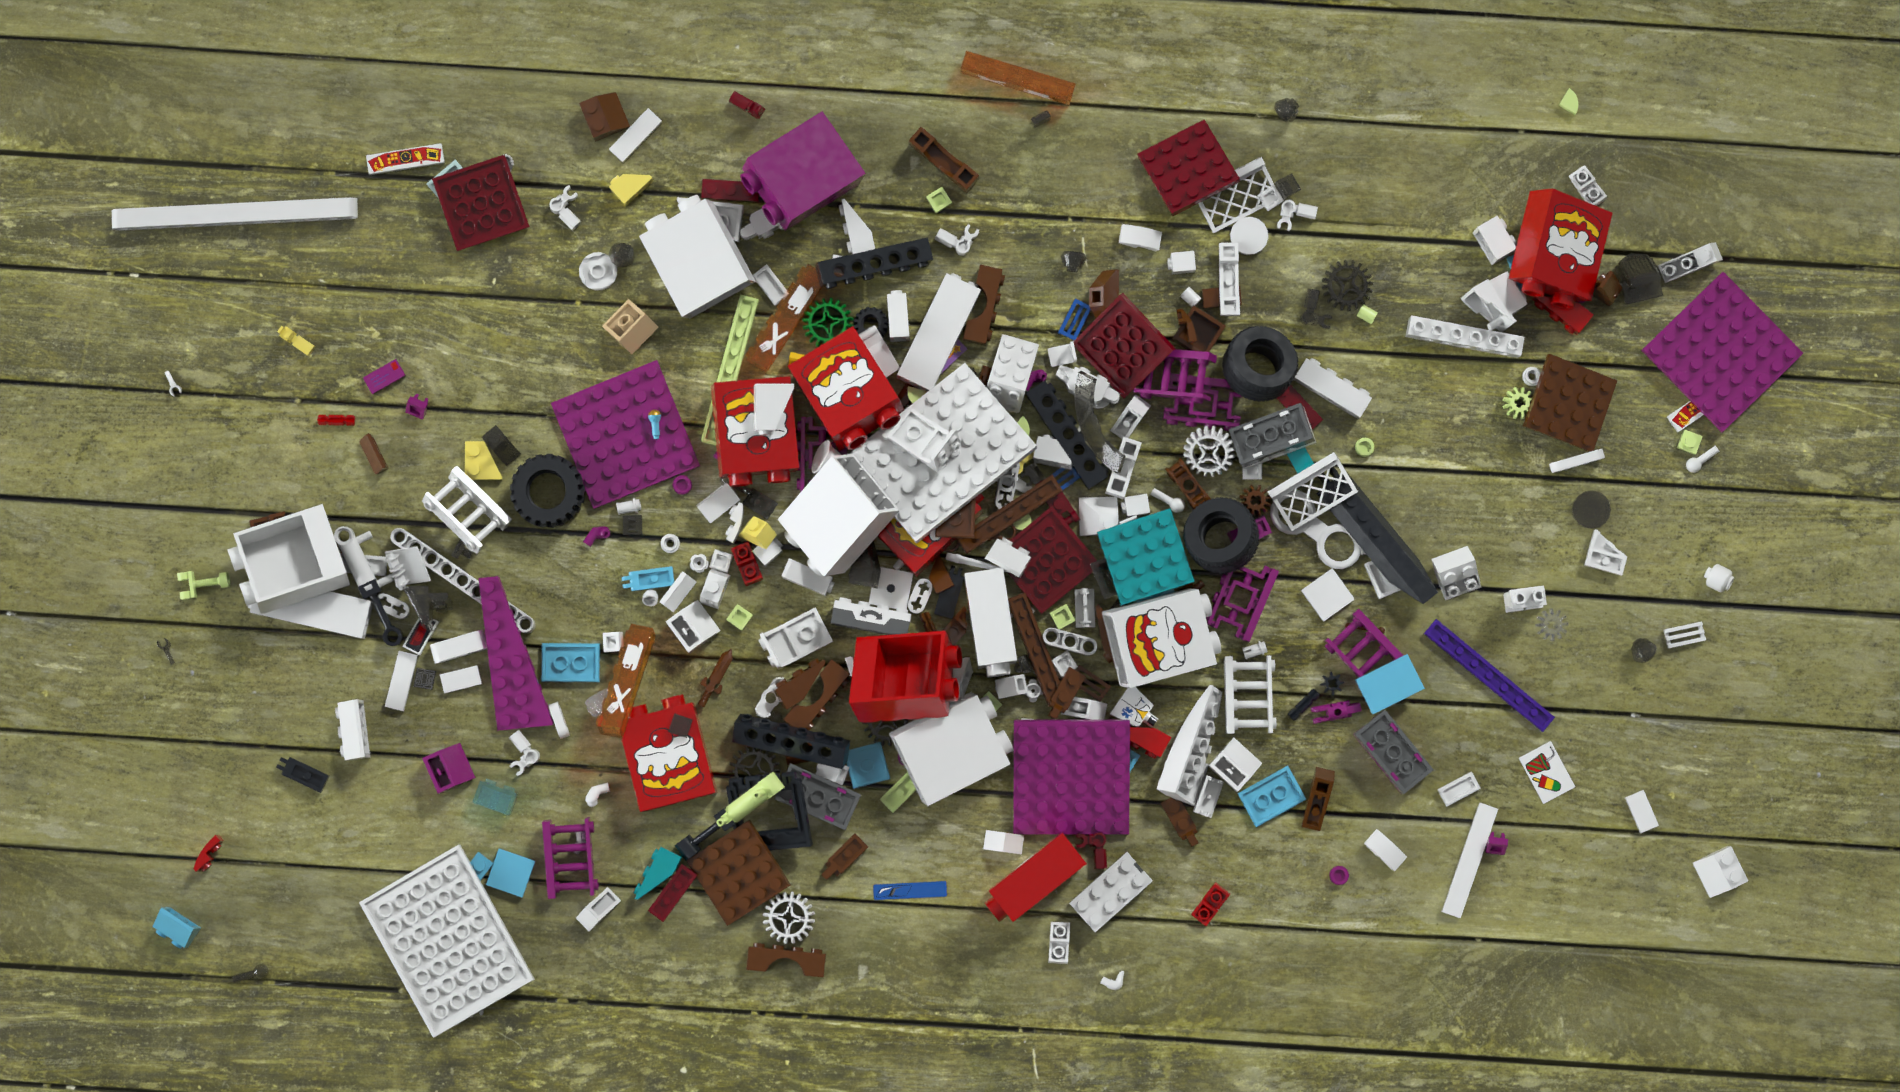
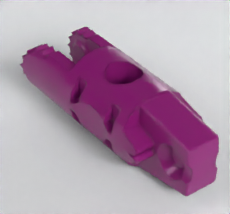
[1311,700,1361,724]

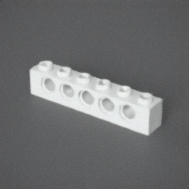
[1405,315,1525,358]

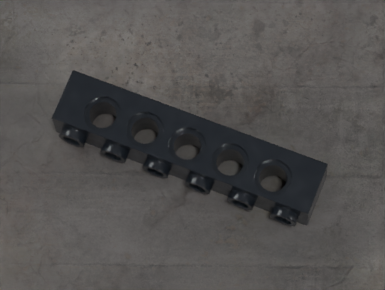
[815,237,933,289]
[1026,381,1109,490]
[732,714,850,769]

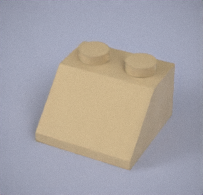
[602,299,658,354]

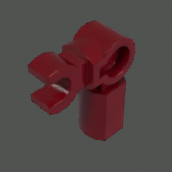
[729,91,765,119]
[1076,832,1107,869]

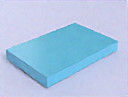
[541,643,600,682]
[1355,654,1425,714]
[1237,766,1306,827]

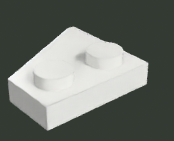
[1584,530,1627,576]

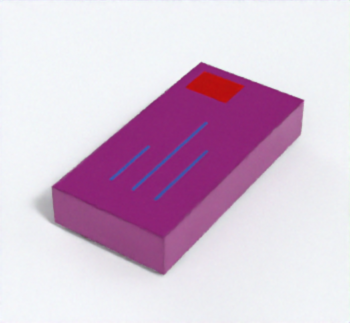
[363,359,406,395]

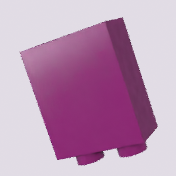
[740,111,866,231]

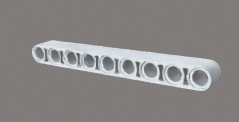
[390,528,535,633]

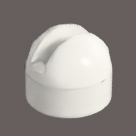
[642,589,658,606]

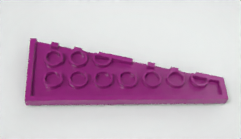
[478,576,554,731]

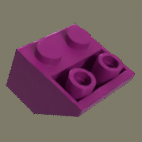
[422,743,476,794]

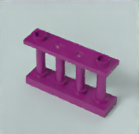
[1133,350,1217,404]
[1324,609,1404,678]
[542,817,599,899]

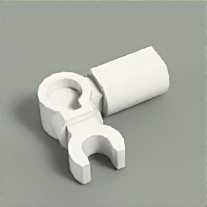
[549,186,581,231]
[1277,200,1318,231]
[935,224,979,256]
[509,730,540,776]

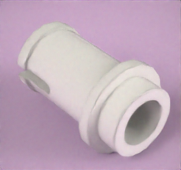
[616,498,641,515]
[1242,641,1268,659]

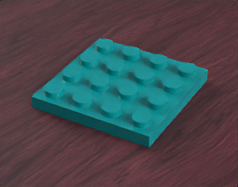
[1097,508,1195,605]

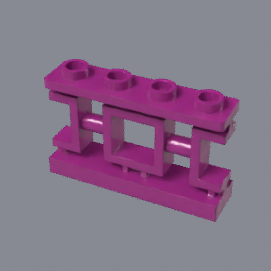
[1163,373,1243,431]
[797,417,847,493]
[1206,565,1279,643]

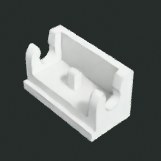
[696,482,740,523]
[1193,775,1224,818]

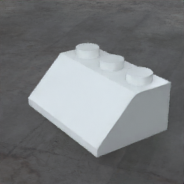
[335,699,371,761]

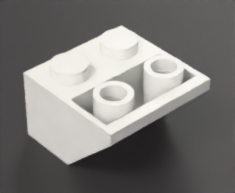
[1432,546,1481,600]
[666,600,721,653]
[1208,737,1262,792]

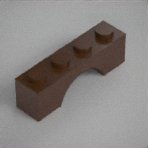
[909,127,979,193]
[963,264,1005,346]
[783,659,851,731]
[746,943,826,977]

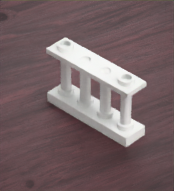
[422,466,512,555]
[1224,656,1277,734]

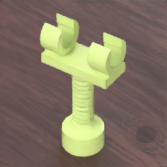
[177,571,230,600]

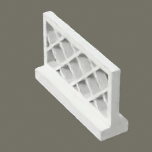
[1198,157,1275,233]
[1268,452,1358,531]

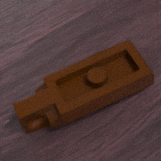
[1048,667,1086,720]
[1160,798,1198,847]
[821,833,868,880]

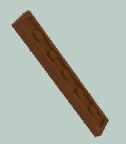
[956,475,1063,554]
[1008,593,1060,707]

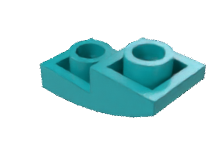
[1287,447,1314,474]

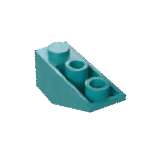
[634,847,682,900]

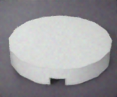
[1230,217,1268,255]
[579,252,617,291]

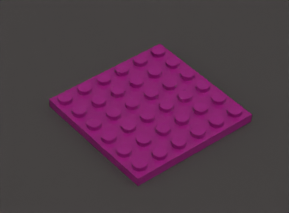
[1641,272,1803,433]
[551,360,700,509]
[1013,720,1130,834]

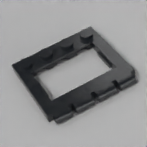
[726,771,813,851]

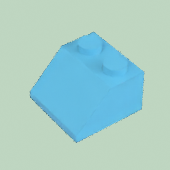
[153,907,201,949]

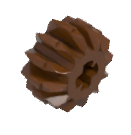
[1239,485,1271,517]

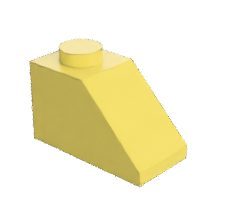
[609,174,654,206]
[738,516,777,549]

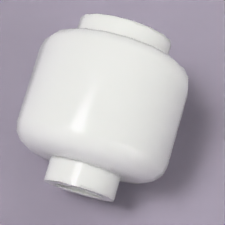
[1704,564,1734,592]

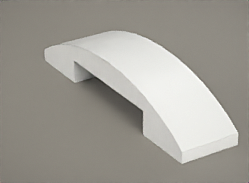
[1219,243,1240,316]

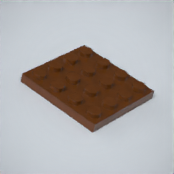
[1523,354,1617,452]
[687,820,791,926]

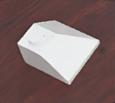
[1079,497,1119,536]

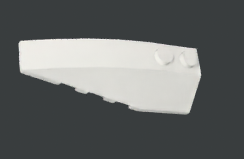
[1157,685,1222,806]

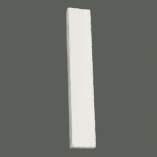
[1441,803,1498,918]

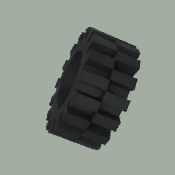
[854,307,888,338]

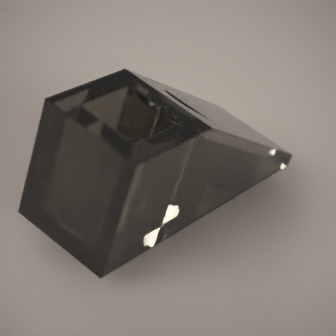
[849,540,881,589]

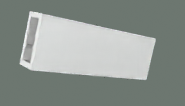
[897,273,981,393]
[248,591,373,639]

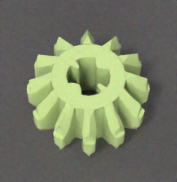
[1502,387,1533,419]

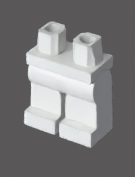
[1503,586,1547,613]

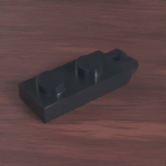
[934,565,964,619]
[276,757,330,793]

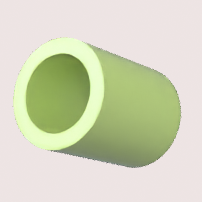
[1356,305,1378,324]

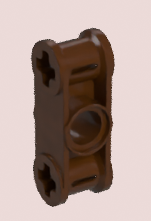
[1165,458,1211,510]

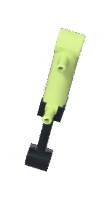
[674,771,785,861]

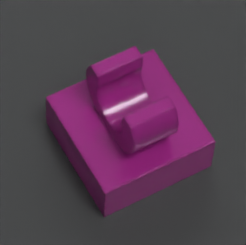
[406,394,428,420]
[1485,832,1508,855]

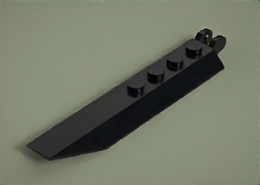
[1316,466,1438,604]

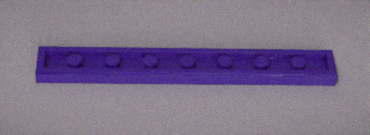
[1423,619,1555,732]

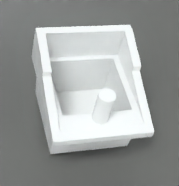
[1461,271,1527,332]

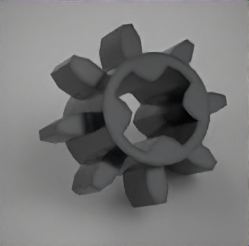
[1320,672,1344,696]

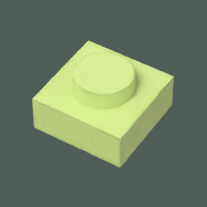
[1677,430,1703,455]

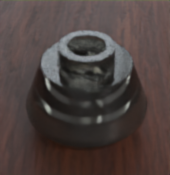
[1274,98,1299,123]
[609,242,635,268]
[1061,251,1087,273]
[1631,638,1657,663]

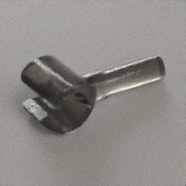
[157,638,175,665]

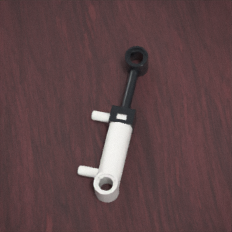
[334,526,404,646]

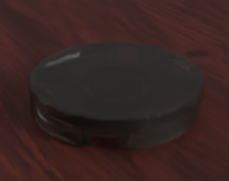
[1572,490,1611,529]

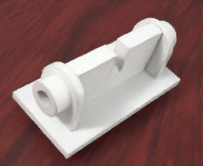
[1075,588,1095,628]

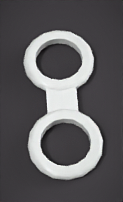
[1270,490,1361,569]

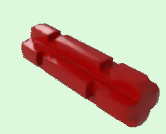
[317,415,355,426]

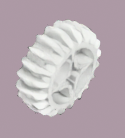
[1184,426,1235,477]
[763,892,815,944]

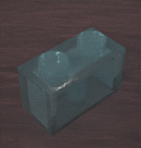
[472,778,518,816]

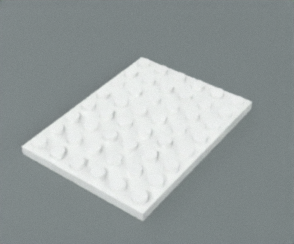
[849,363,1037,543]
[359,845,535,1038]

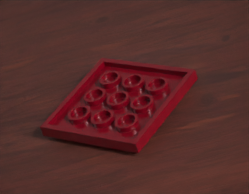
[1137,119,1240,216]
[432,154,530,251]
[1073,293,1176,399]
[1007,506,1101,614]

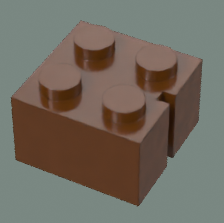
[1172,305,1226,352]

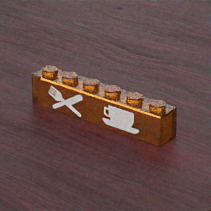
[961,51,1076,106]
[745,264,822,374]
[596,624,656,739]

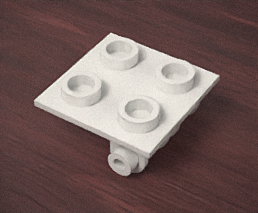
[385,546,431,590]

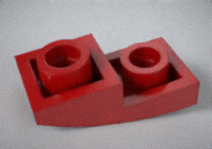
[731,541,764,586]
[193,835,224,872]
[1191,882,1230,926]

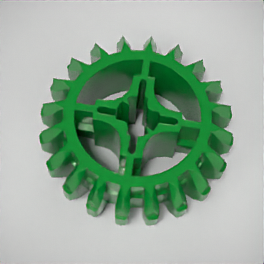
[802,298,854,347]

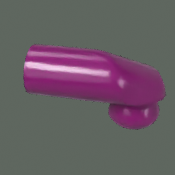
[1026,369,1047,391]
[583,526,610,547]

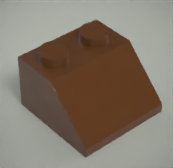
[579,92,630,142]

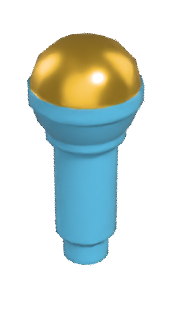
[648,410,661,439]

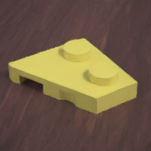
[465,441,503,480]

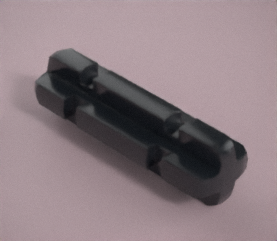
[1288,689,1320,721]

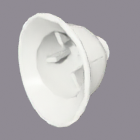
[812,440,841,474]

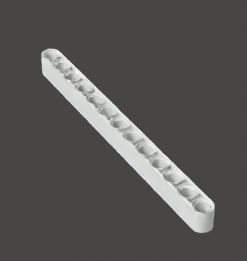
[112,198,358,230]

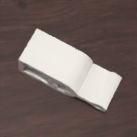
[859,325,900,377]

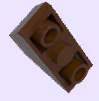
[1089,269,1119,318]

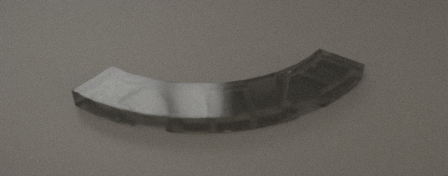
[1075,371,1126,474]

